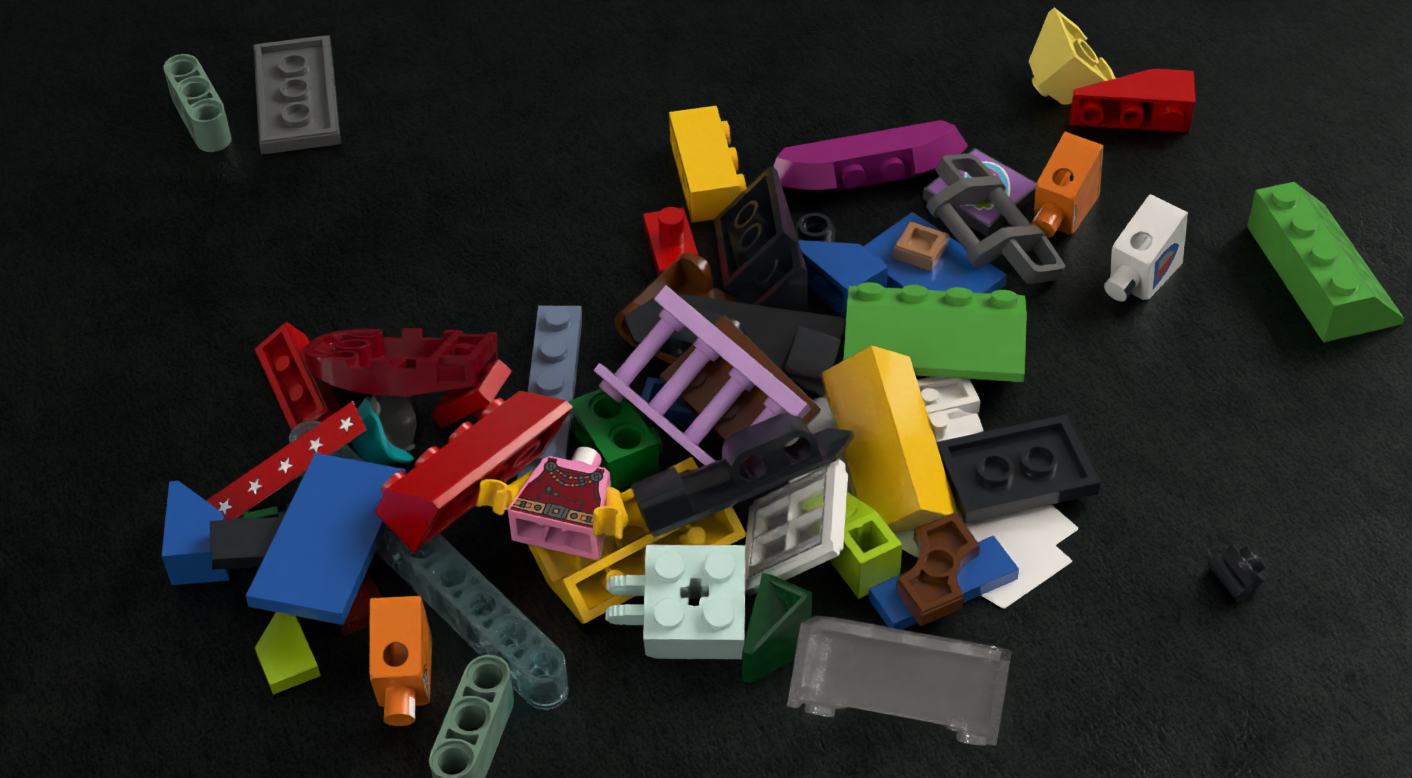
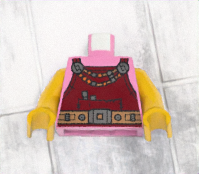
[475,447,628,561]

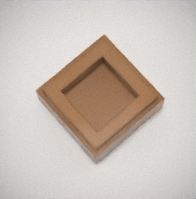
[893,221,949,272]

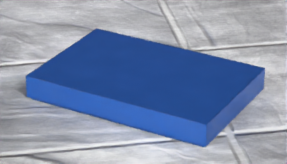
[863,212,1007,294]

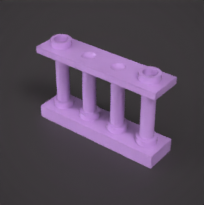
[594,285,811,465]

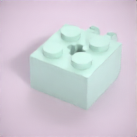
[605,545,745,659]

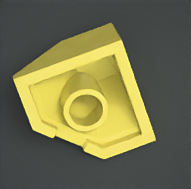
[1028,7,1115,105]

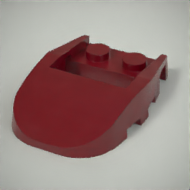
[303,328,497,397]

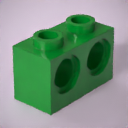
[568,389,663,490]

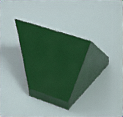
[742,573,812,683]

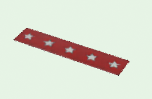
[206,401,367,520]

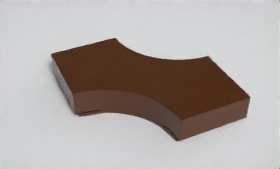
[896,512,980,626]

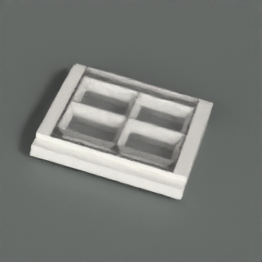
[745,459,848,596]

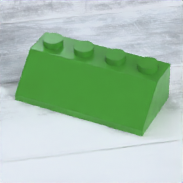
[1247,182,1404,342]
[843,282,1027,382]

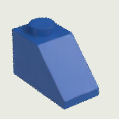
[798,240,888,319]
[162,481,230,585]

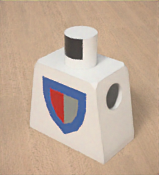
[1104,194,1188,301]

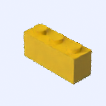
[669,106,746,223]

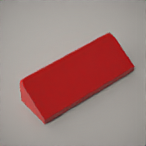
[255,322,342,439]

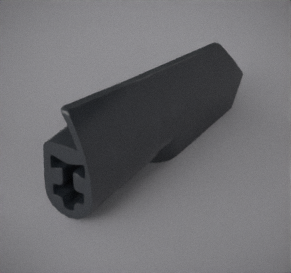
[624,293,846,396]
[630,413,854,538]

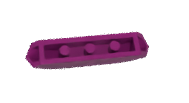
[774,120,968,194]

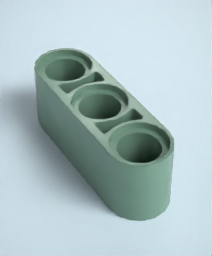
[163,54,232,152]
[429,655,514,778]

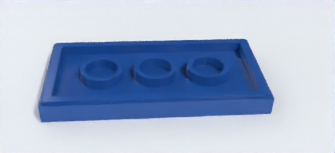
[246,453,406,625]

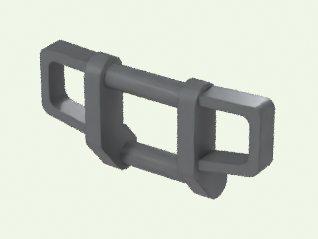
[926,154,1065,284]

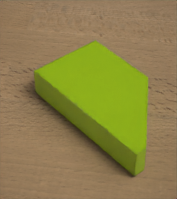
[255,612,320,695]

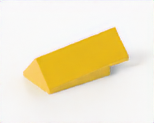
[821,345,959,533]

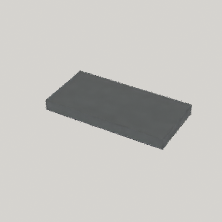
[253,35,341,154]

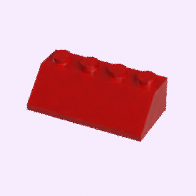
[375,391,573,553]

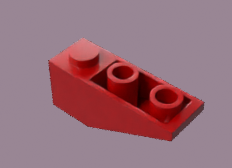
[1069,69,1195,132]

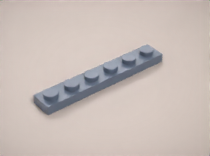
[517,306,582,479]

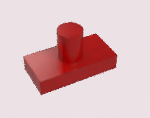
[643,207,699,276]
[430,359,512,428]

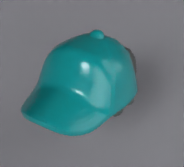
[351,394,420,465]

